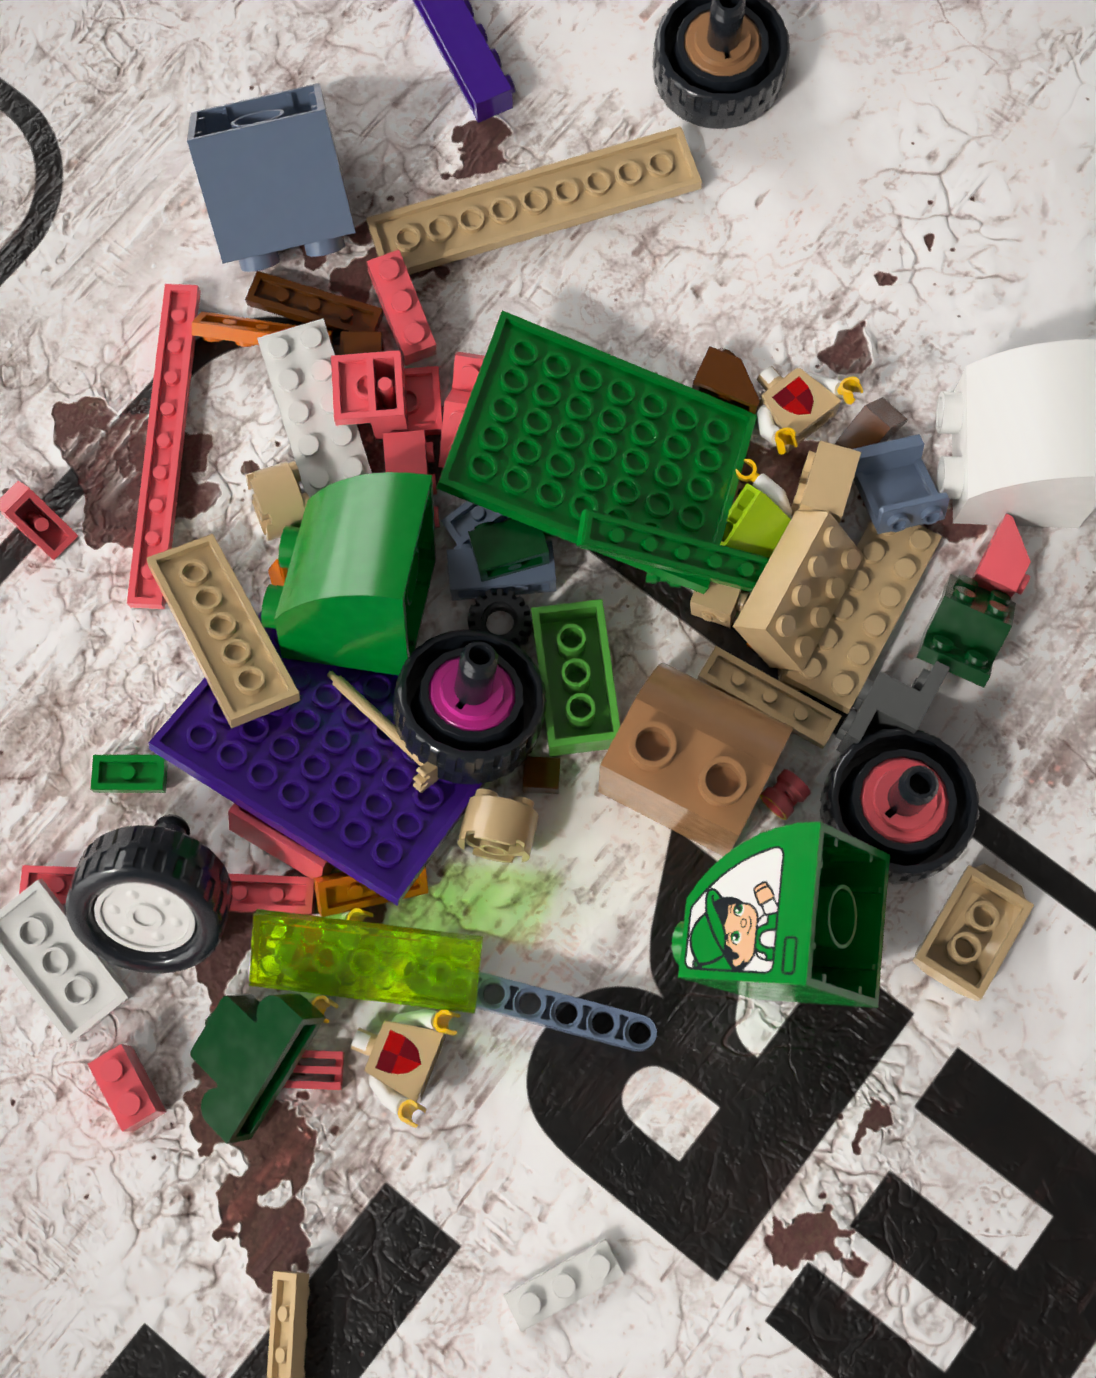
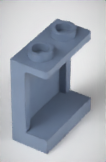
[853,434,950,534]

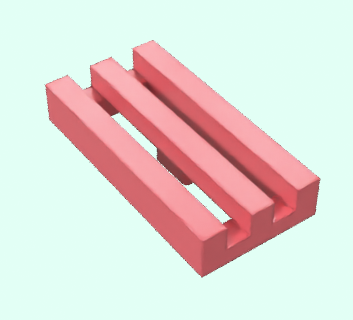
[283,1050,345,1090]

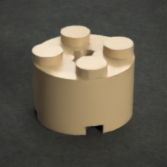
[245,461,309,541]
[457,789,539,863]

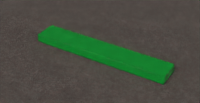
[576,509,770,592]

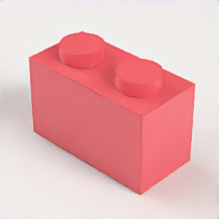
[88,1044,167,1132]

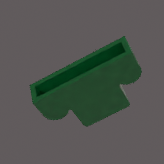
[190,993,326,1144]

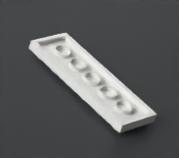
[257,319,372,499]

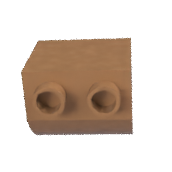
[598,662,794,856]

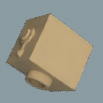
[690,582,750,628]

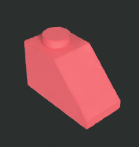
[0,481,78,560]
[972,513,1031,598]

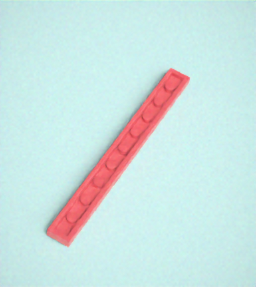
[127,284,201,609]

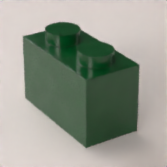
[468,518,550,582]

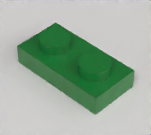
[90,754,168,793]

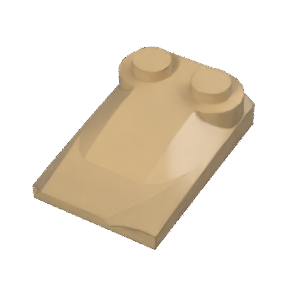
[912,863,1034,1001]

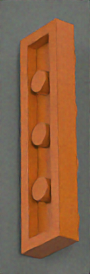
[192,311,333,347]

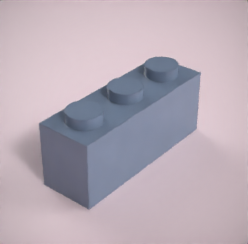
[447,540,556,601]

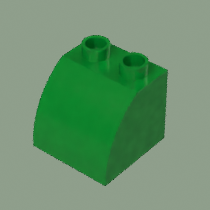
[261,472,436,675]

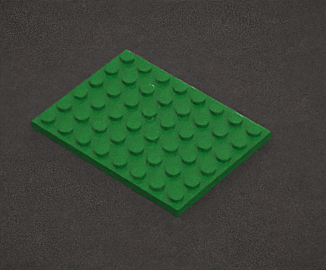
[436,310,757,594]

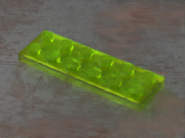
[249,909,484,1014]

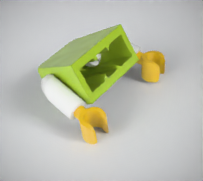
[720,459,792,558]

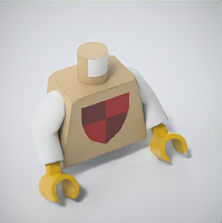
[757,366,864,455]
[351,1009,460,1128]

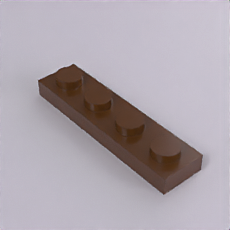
[245,271,384,334]

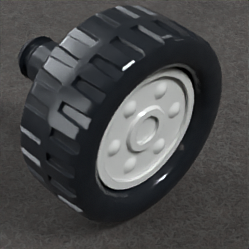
[65,814,232,974]

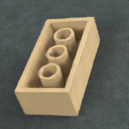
[733,511,864,671]

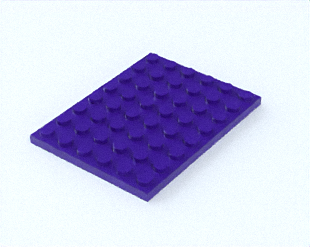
[148,611,485,906]

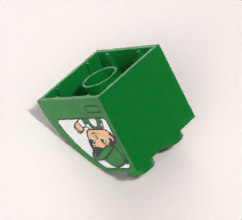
[672,822,890,1008]

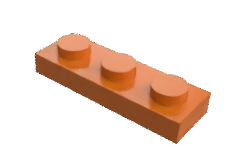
[314,867,429,917]

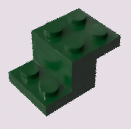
[916,574,1016,688]

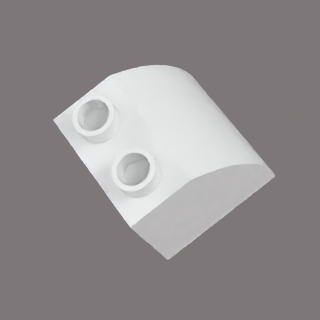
[936,339,1096,528]

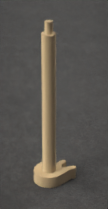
[327,671,439,793]

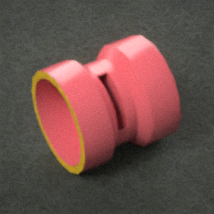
[760,769,811,820]

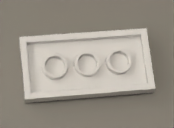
[0,879,132,1045]

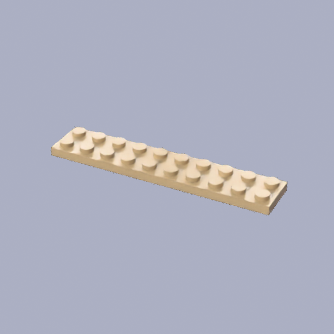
[366,126,702,274]

